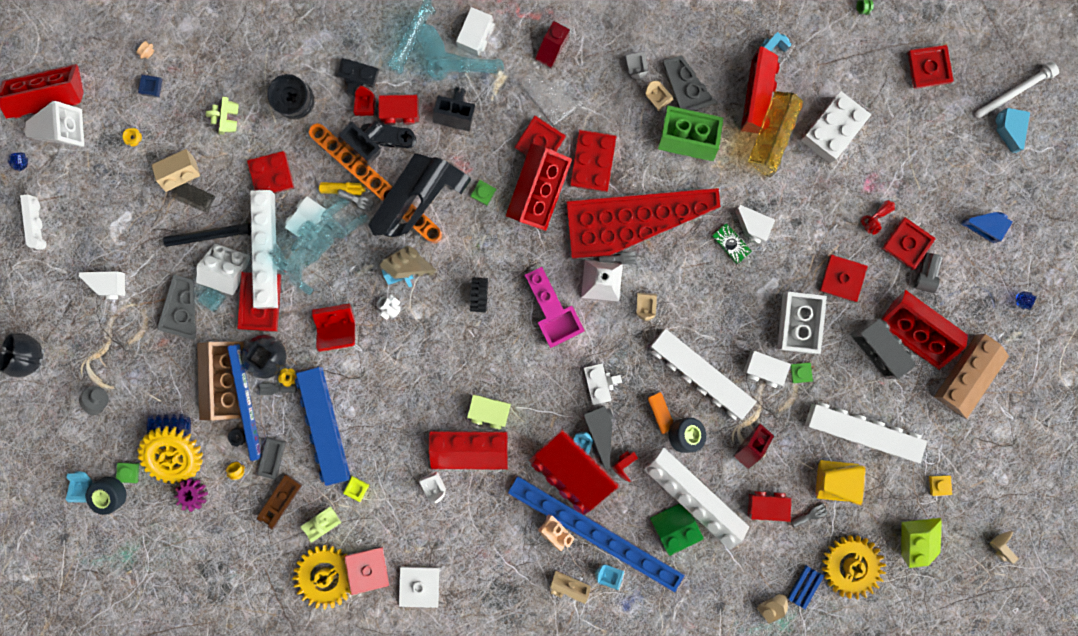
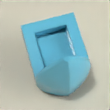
[573,432,593,455]
[595,564,625,590]

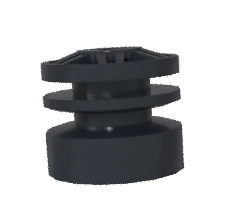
[267,74,315,120]

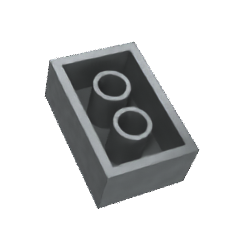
[850,318,917,379]

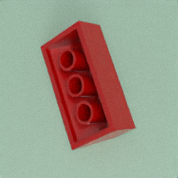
[740,46,780,134]
[0,64,84,119]
[505,143,572,231]
[881,290,968,370]
[429,431,508,470]

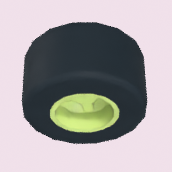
[668,418,707,453]
[86,477,127,515]

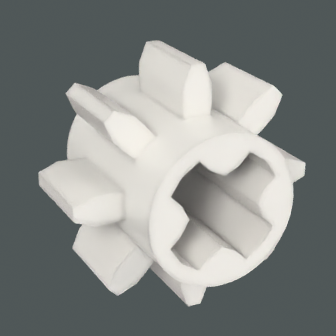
[377,294,400,319]

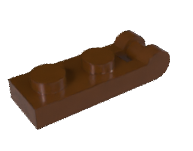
[256,474,303,530]

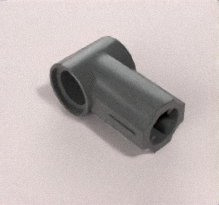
[914,253,943,293]

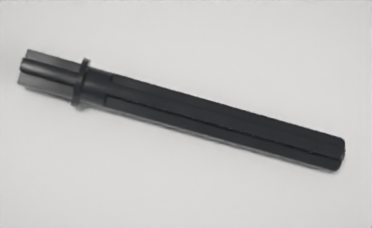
[163,221,252,247]

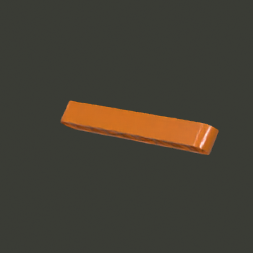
[309,123,442,244]

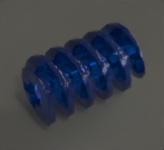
[146,414,191,437]

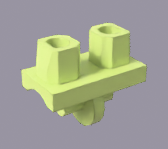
[206,97,239,135]
[301,506,341,543]

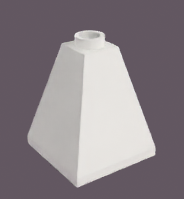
[24,101,84,147]
[581,260,623,302]

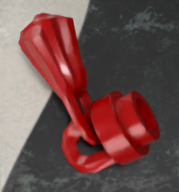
[861,200,895,235]

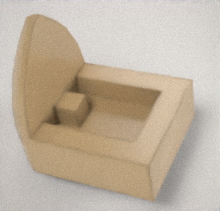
[645,81,674,111]
[637,293,657,321]
[990,531,1019,564]
[757,594,788,624]

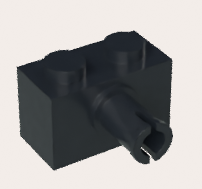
[433,87,475,132]
[338,120,384,167]

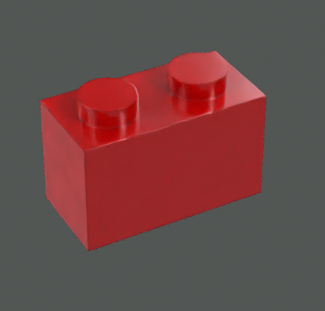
[379,95,419,125]
[748,491,792,522]

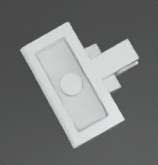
[584,363,622,405]

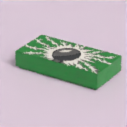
[711,223,752,264]

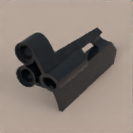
[368,153,471,237]

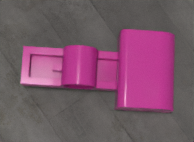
[525,267,585,348]

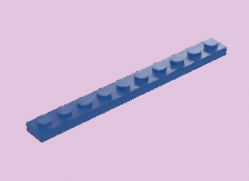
[508,476,685,592]

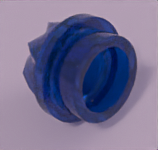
[7,152,29,171]
[1016,291,1037,310]

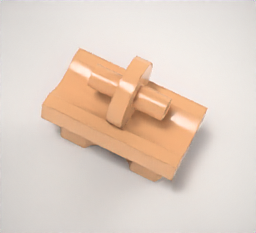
[538,514,574,551]

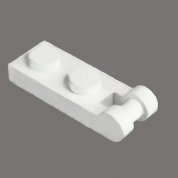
[20,194,46,250]

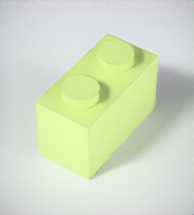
[467,395,511,429]

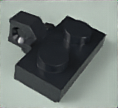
[337,58,379,97]

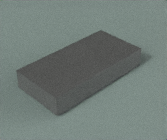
[257,437,286,479]

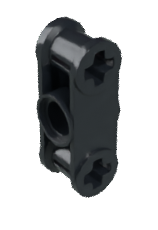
[360,123,417,149]

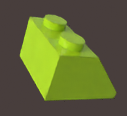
[901,518,942,568]

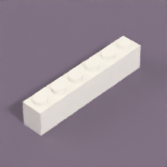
[251,190,278,309]
[650,329,756,420]
[805,402,927,463]
[644,448,749,550]

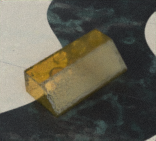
[748,91,804,178]

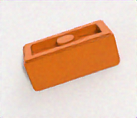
[648,392,673,434]

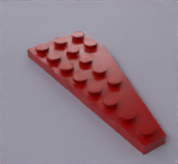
[567,188,721,259]

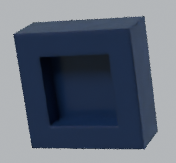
[138,74,163,98]

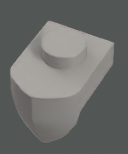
[626,51,648,80]

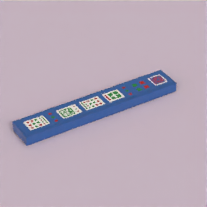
[228,344,262,461]

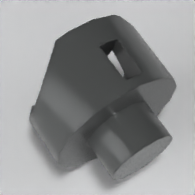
[79,386,109,416]

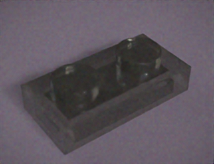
[171,183,216,213]

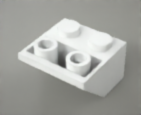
[196,243,250,295]

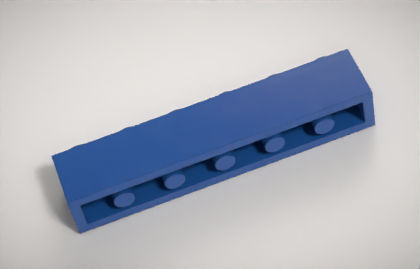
[295,367,351,486]

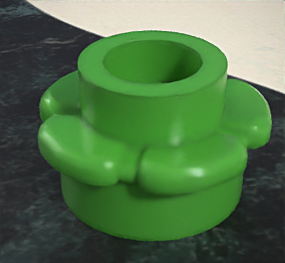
[856,0,874,15]

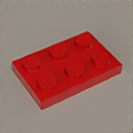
[570,130,617,193]
[237,272,282,332]

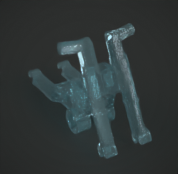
[388,0,504,81]
[267,198,369,296]

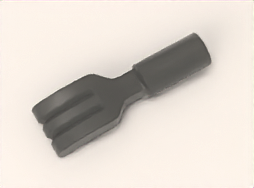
[337,189,375,212]
[598,252,636,264]
[259,384,297,395]
[790,503,828,528]

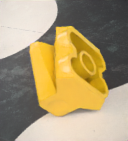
[816,460,865,505]

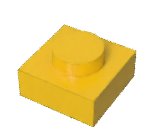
[929,475,952,496]

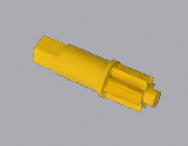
[319,182,366,195]

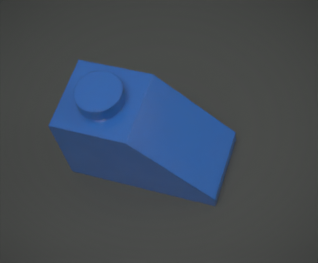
[961,212,1013,244]

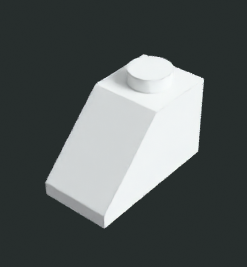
[735,205,775,244]
[79,271,125,300]

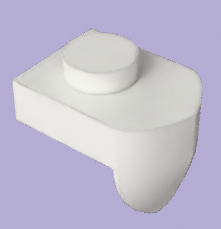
[419,472,446,503]

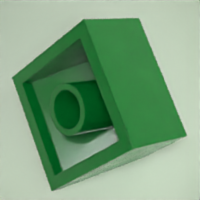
[650,503,704,556]

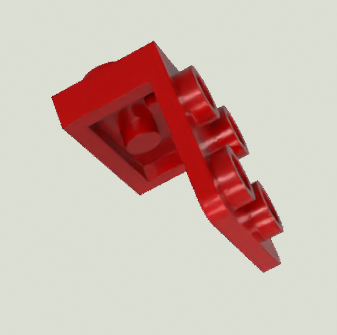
[312,303,356,352]

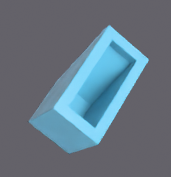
[996,108,1030,153]

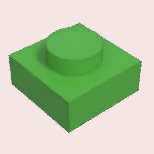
[471,180,497,206]
[790,363,813,383]
[116,462,139,483]

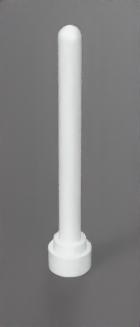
[975,61,1059,118]

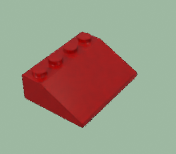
[529,430,619,515]

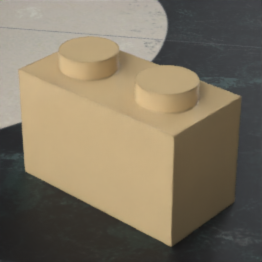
[152,149,200,192]

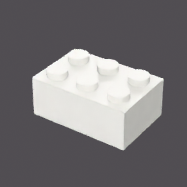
[800,91,871,164]
[777,292,827,354]

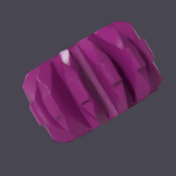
[173,478,208,512]

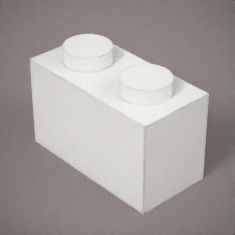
[456,7,495,56]
[743,351,791,388]

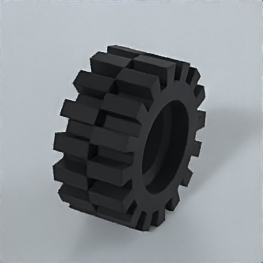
[470,277,488,313]

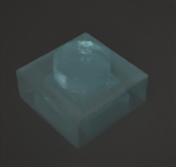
[198,287,227,312]

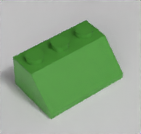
[658,106,723,162]

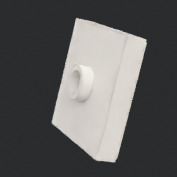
[399,566,440,608]

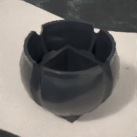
[0,333,45,378]
[241,335,287,379]

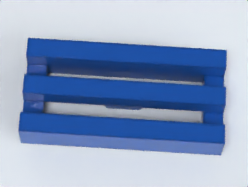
[787,565,824,610]

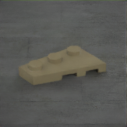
[379,246,436,279]

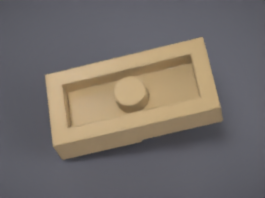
[550,571,591,604]

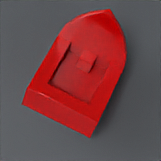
[353,86,376,116]
[612,450,638,482]

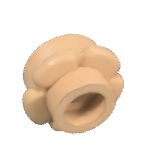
[136,41,154,59]

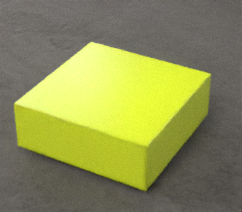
[343,476,370,502]

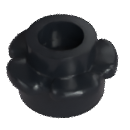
[228,428,246,447]

